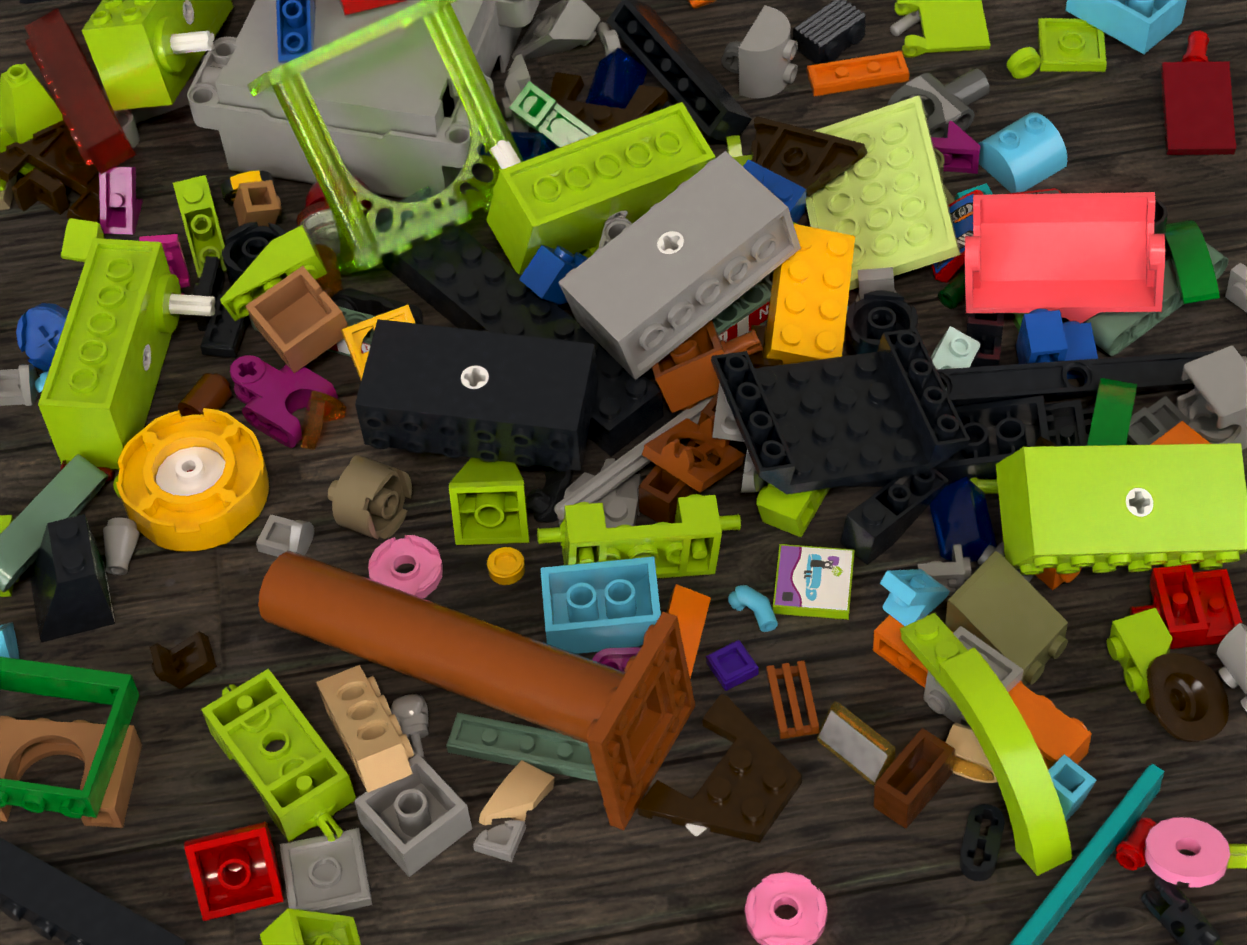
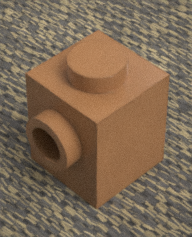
[233,180,282,227]

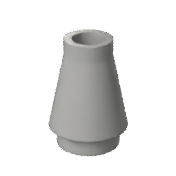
[103,518,140,575]

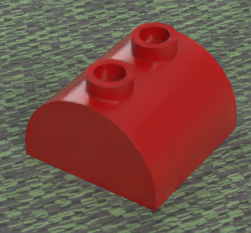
[184,821,284,921]

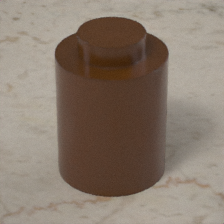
[178,373,232,416]

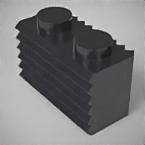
[793,0,866,64]

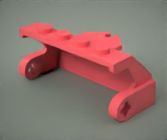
[965,192,1165,324]

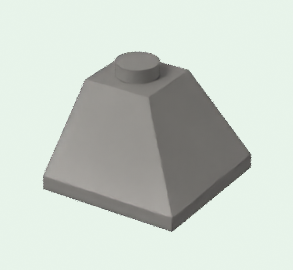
[511,0,601,60]

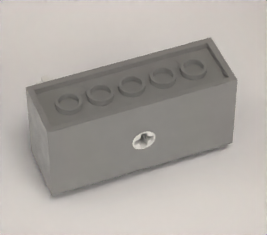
[559,151,801,380]

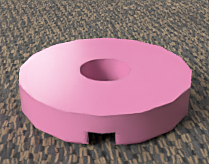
[368,535,443,598]
[1145,817,1230,888]
[745,872,827,945]

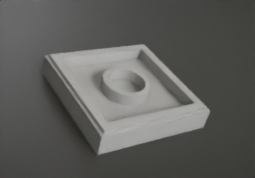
[280,828,372,914]

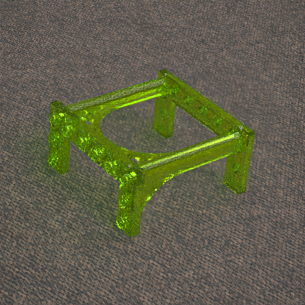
[247,0,523,274]

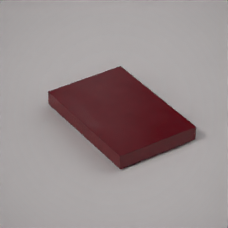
[1161,61,1236,155]

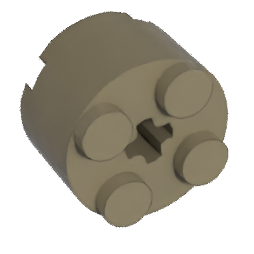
[328,455,412,539]

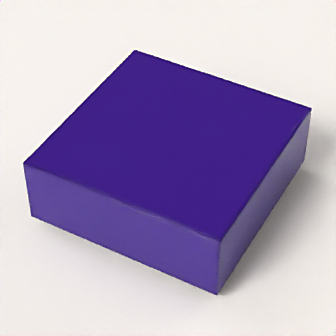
[706,640,759,691]

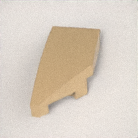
[479,760,555,825]

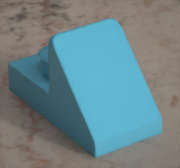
[879,569,950,626]

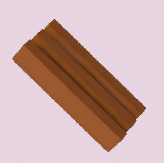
[766,660,819,739]

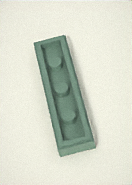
[446,713,598,782]

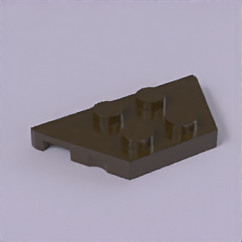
[751,116,868,197]

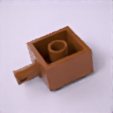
[652,320,763,413]

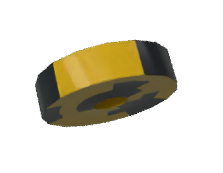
[220,170,275,205]

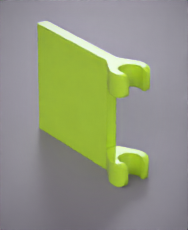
[894,0,991,58]

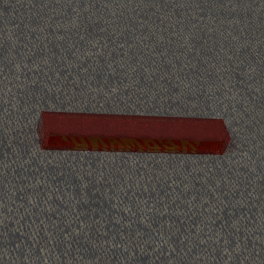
[25,8,136,174]

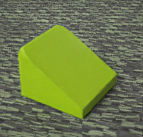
[61,218,105,262]

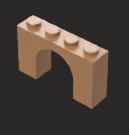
[0,716,142,828]

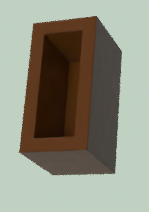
[873,728,955,829]

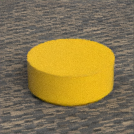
[487,547,525,585]

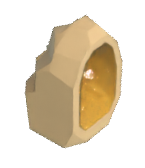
[945,723,997,783]

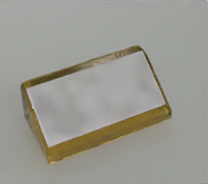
[817,701,896,785]

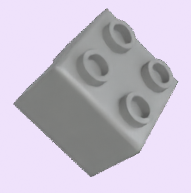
[1176,346,1247,450]

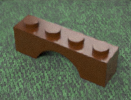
[638,392,741,523]

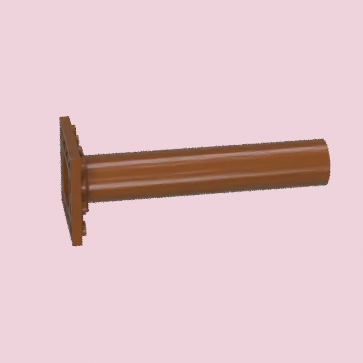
[258,551,696,830]

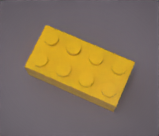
[763,224,855,365]

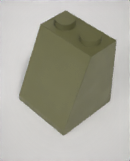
[945,551,1068,686]

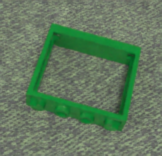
[0,657,140,819]

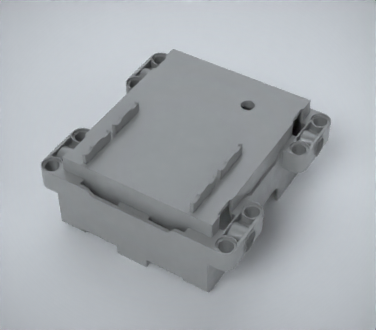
[187,0,540,206]

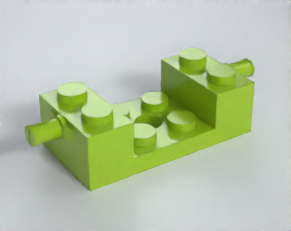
[537,494,741,578]
[201,668,356,842]

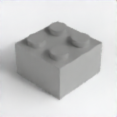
[354,753,472,877]

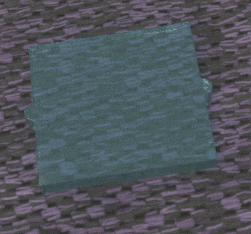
[368,186,432,238]

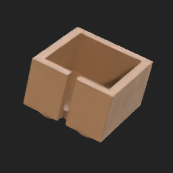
[245,266,349,373]

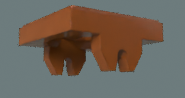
[642,415,745,493]

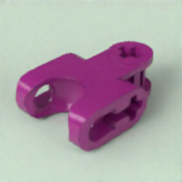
[230,355,338,448]

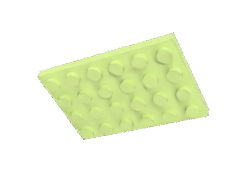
[806,95,961,290]

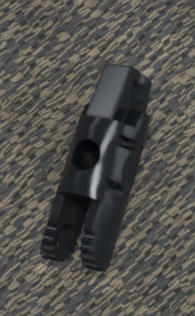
[1141,876,1224,945]

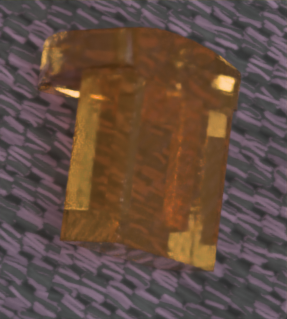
[301,391,347,450]

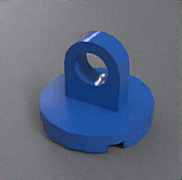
[16,303,68,372]

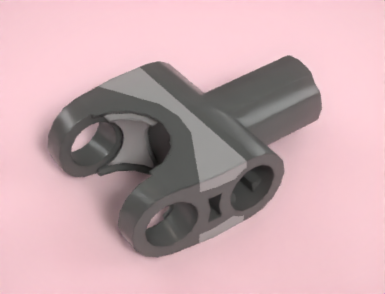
[887,68,990,138]

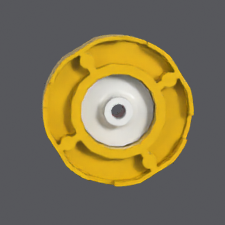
[116,408,269,552]

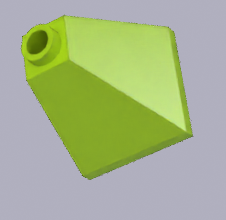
[0,63,69,144]
[449,457,530,545]

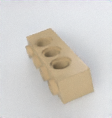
[316,665,414,793]

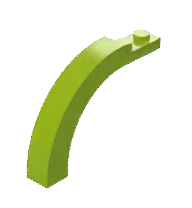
[900,612,1072,876]

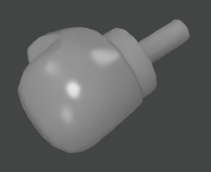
[390,694,429,759]

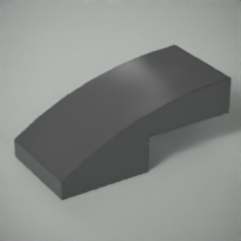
[1127,395,1190,445]

